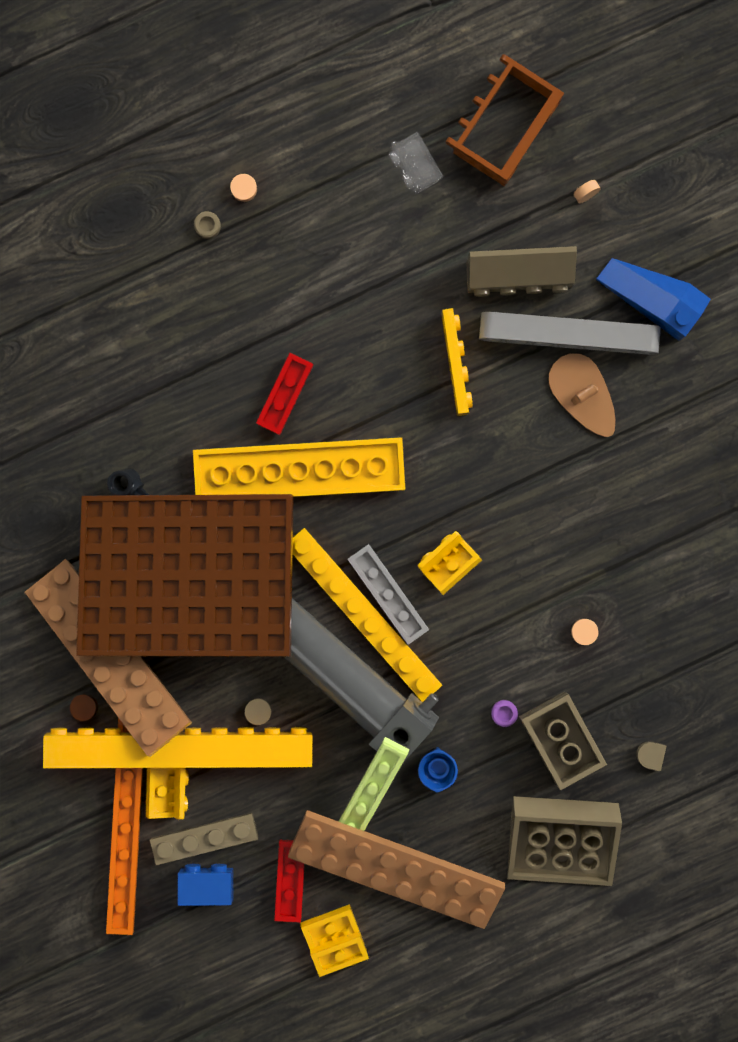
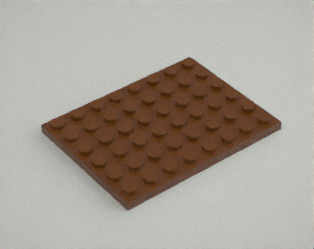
[76,494,293,657]

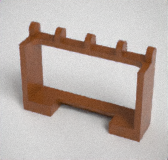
[445,54,564,186]

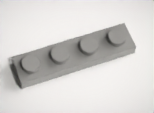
[348,544,429,645]

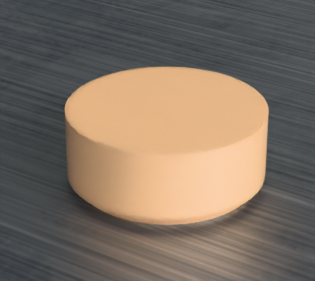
[230,174,257,202]
[574,180,601,203]
[571,619,598,645]

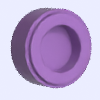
[491,700,518,727]

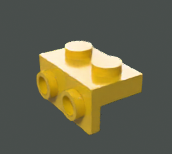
[418,531,482,595]
[146,768,189,820]

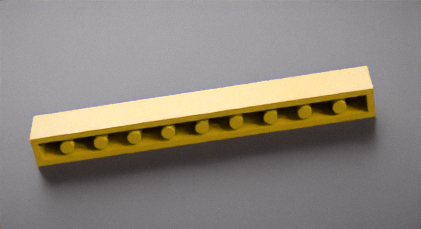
[43,727,312,768]

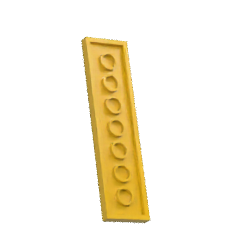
[193,438,405,497]

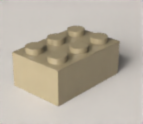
[519,691,607,790]

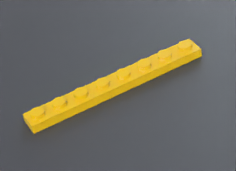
[292,528,442,702]

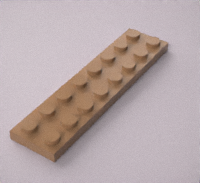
[25,559,192,757]
[288,810,505,929]

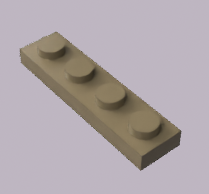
[150,812,259,865]

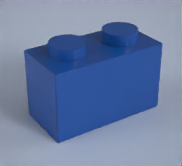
[178,864,233,906]

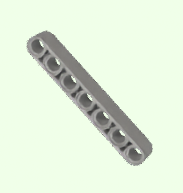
[479,312,661,355]

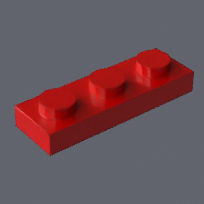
[256,353,314,435]
[275,840,305,923]

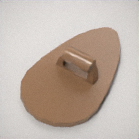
[549,354,615,437]

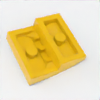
[300,904,369,977]

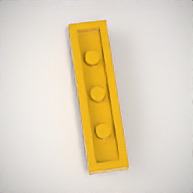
[441,308,473,416]

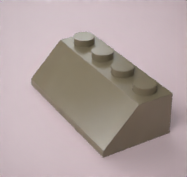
[466,246,577,297]

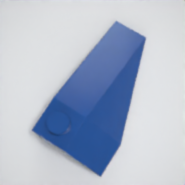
[596,258,711,341]

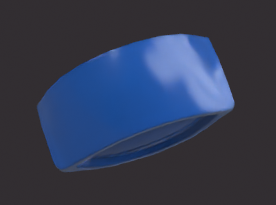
[418,747,458,792]

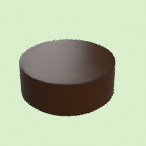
[70,694,98,721]

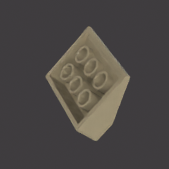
[507,796,622,886]

